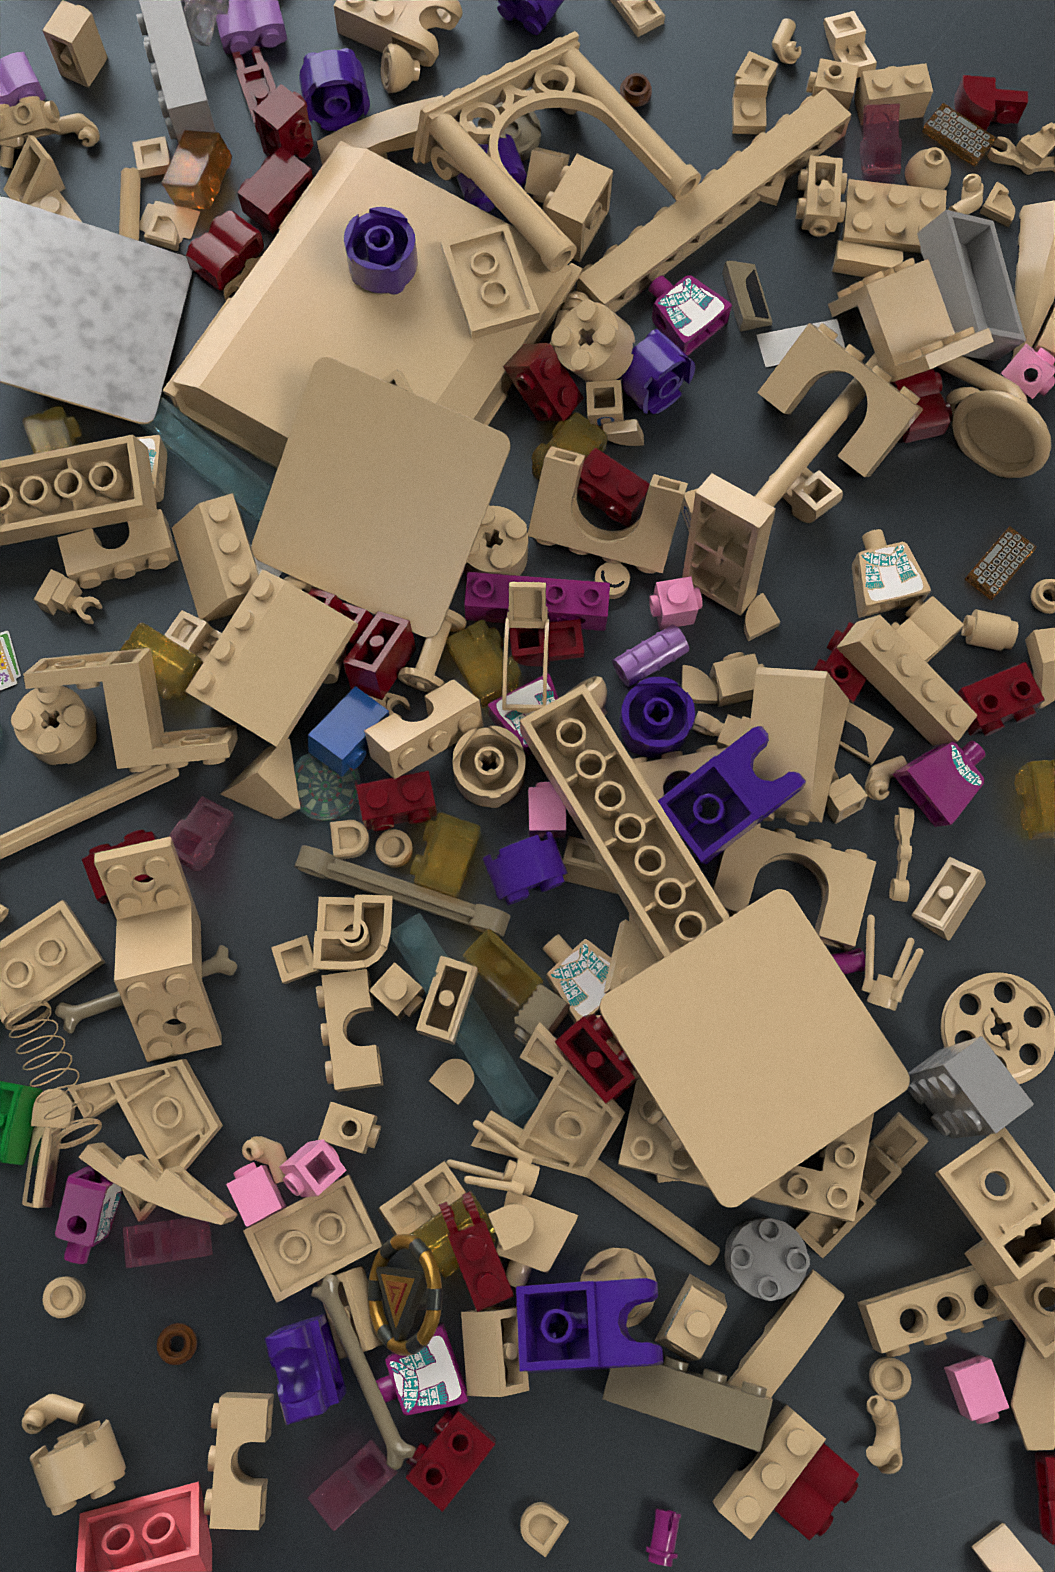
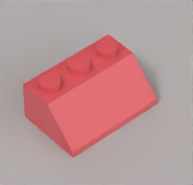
[76,1481,212,1572]

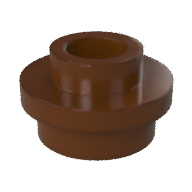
[620,73,652,107]
[157,1323,197,1365]

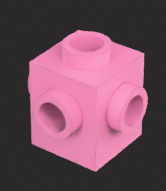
[1001,344,1055,399]

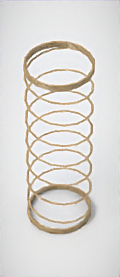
[4,1001,102,1149]

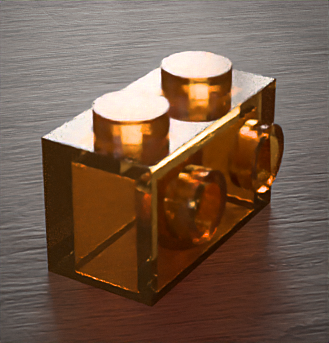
[162,130,233,209]

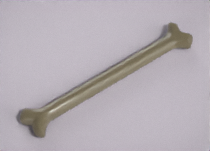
[55,945,237,1033]
[311,1274,415,1470]

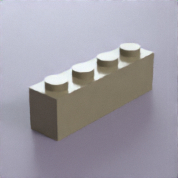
[602,1356,774,1452]

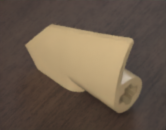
[1010,1339,1055,1450]

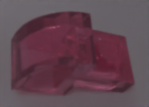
[860,103,902,175]
[168,796,234,872]
[123,1217,213,1268]
[307,1439,398,1532]

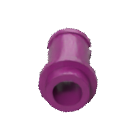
[831,948,865,974]
[646,1508,681,1567]

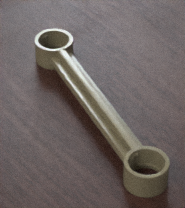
[294,845,511,938]

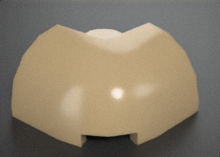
[312,895,393,971]

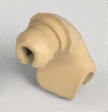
[866,1395,903,1474]

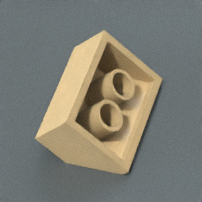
[172,493,259,622]

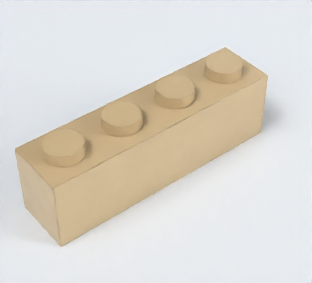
[837,615,977,746]

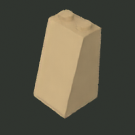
[749,667,849,826]

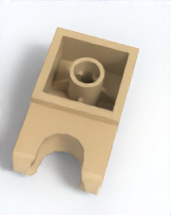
[333,0,463,67]

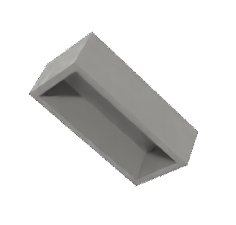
[136,0,219,152]
[917,210,1026,361]
[908,1036,1034,1139]

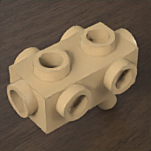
[0,96,60,169]
[796,155,847,237]

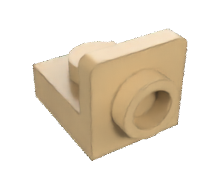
[732,78,769,134]

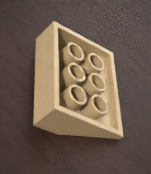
[185,569,358,749]

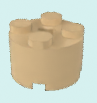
[552,300,635,382]
[464,505,528,576]
[11,686,97,765]
[452,726,526,808]
[29,1419,126,1516]

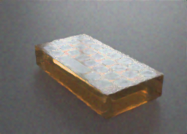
[922,103,996,167]
[964,526,1037,600]

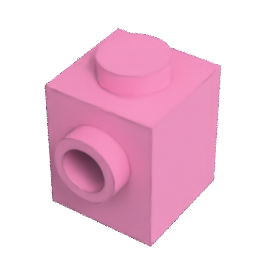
[649,576,702,630]
[279,1139,347,1198]

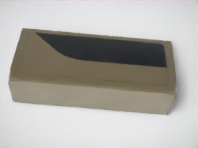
[722,261,773,332]

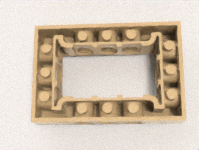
[618,1078,874,1222]

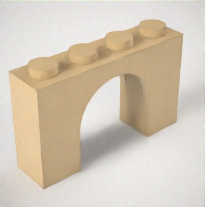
[757,323,923,477]
[528,446,688,573]
[712,823,876,951]

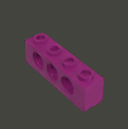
[464,572,610,631]

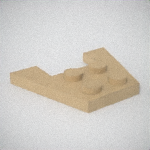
[471,1022,625,1177]
[67,1059,223,1222]

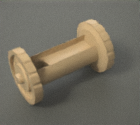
[398,609,467,693]

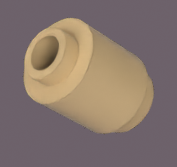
[961,609,1018,651]

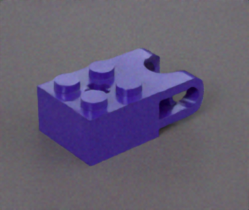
[658,726,806,864]
[516,1278,663,1373]
[264,1313,347,1425]

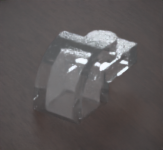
[182,0,229,46]

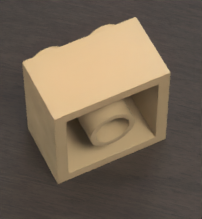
[543,154,613,262]

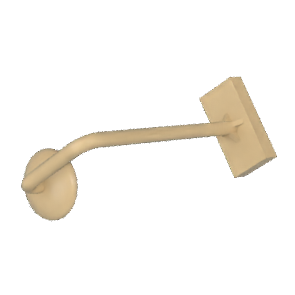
[682,353,1051,616]

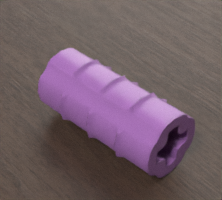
[612,624,689,687]

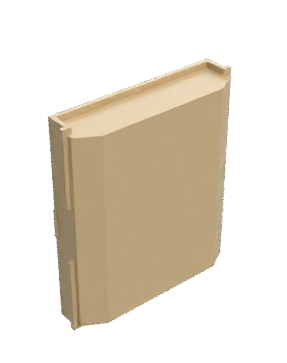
[163,141,583,469]

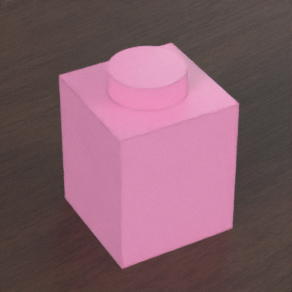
[528,782,566,838]
[226,1162,287,1227]
[944,1355,1009,1424]

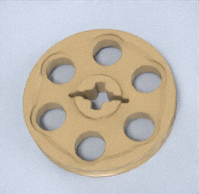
[940,973,1055,1084]

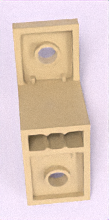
[828,258,994,383]
[23,648,238,772]
[94,836,222,1062]
[935,1127,1055,1359]

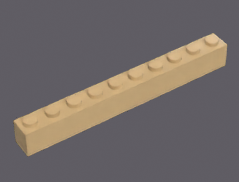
[577,89,852,313]

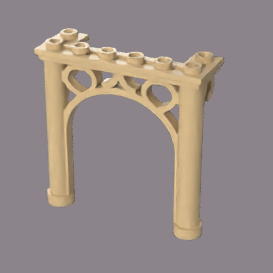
[412,31,701,273]

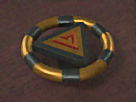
[368,1234,443,1356]

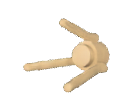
[861,915,924,1011]
[446,1120,540,1196]

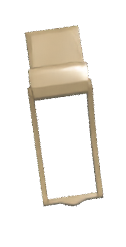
[502,582,549,713]

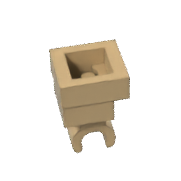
[34,569,102,624]
[692,711,751,749]
[826,768,868,824]

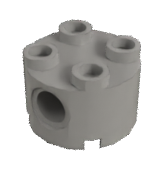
[724,1217,810,1301]

